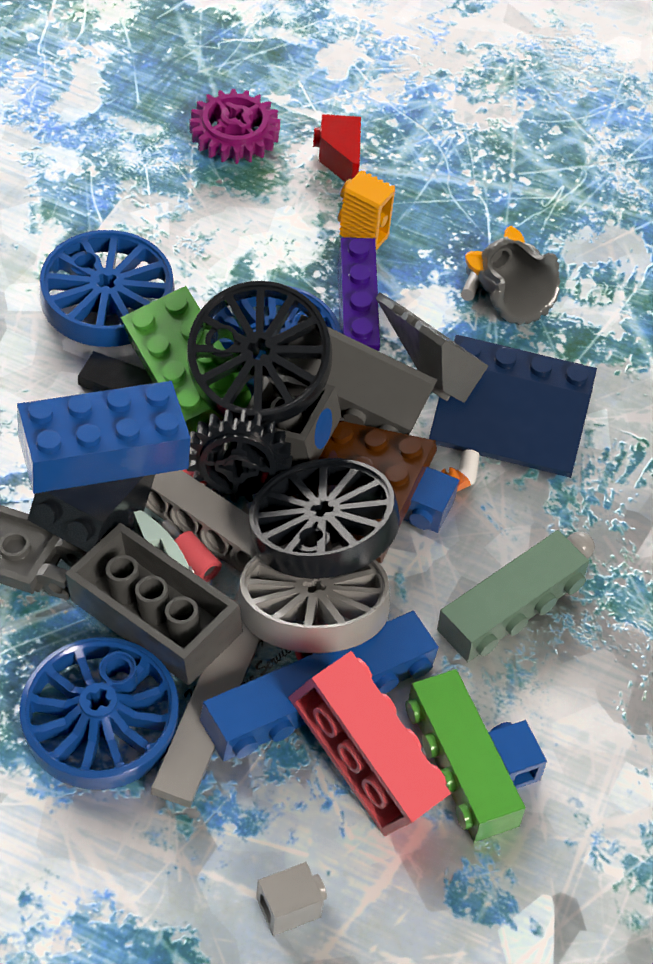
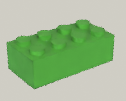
[120,286,252,434]

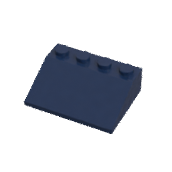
[429,334,597,478]

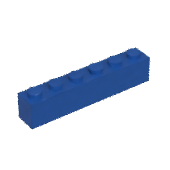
[200,610,439,762]

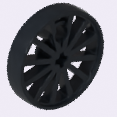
[187,281,332,425]
[249,458,400,579]

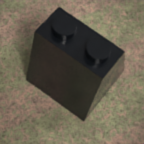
[27,474,156,553]

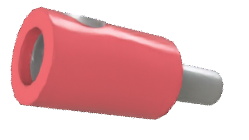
[161,519,222,582]

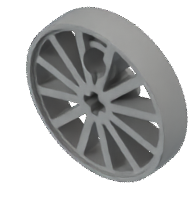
[238,542,390,653]

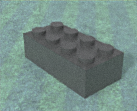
[65,523,243,686]

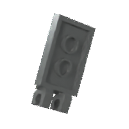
[0,505,87,600]

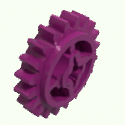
[189,89,281,164]

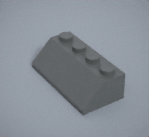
[277,314,437,435]

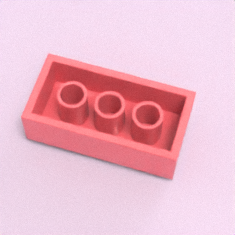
[288,651,451,837]

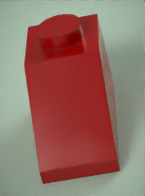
[313,114,361,182]

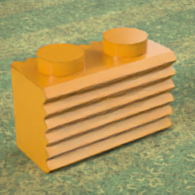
[338,170,395,250]

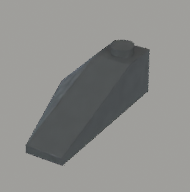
[376,292,488,403]

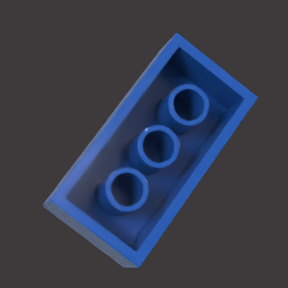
[17,381,191,494]

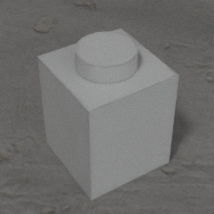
[256,862,327,936]

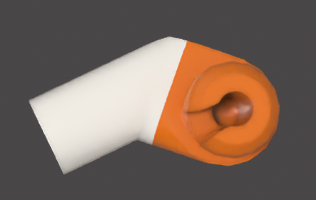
[441,450,480,492]

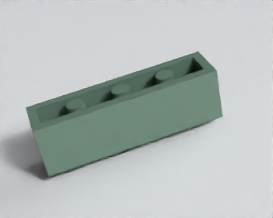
[437,530,589,663]

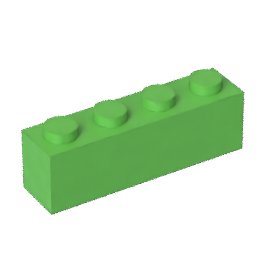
[405,669,526,843]

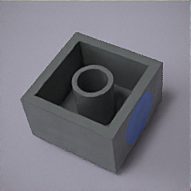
[246,374,342,467]

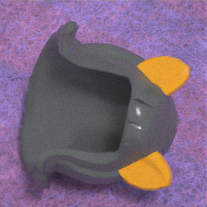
[465,226,560,325]

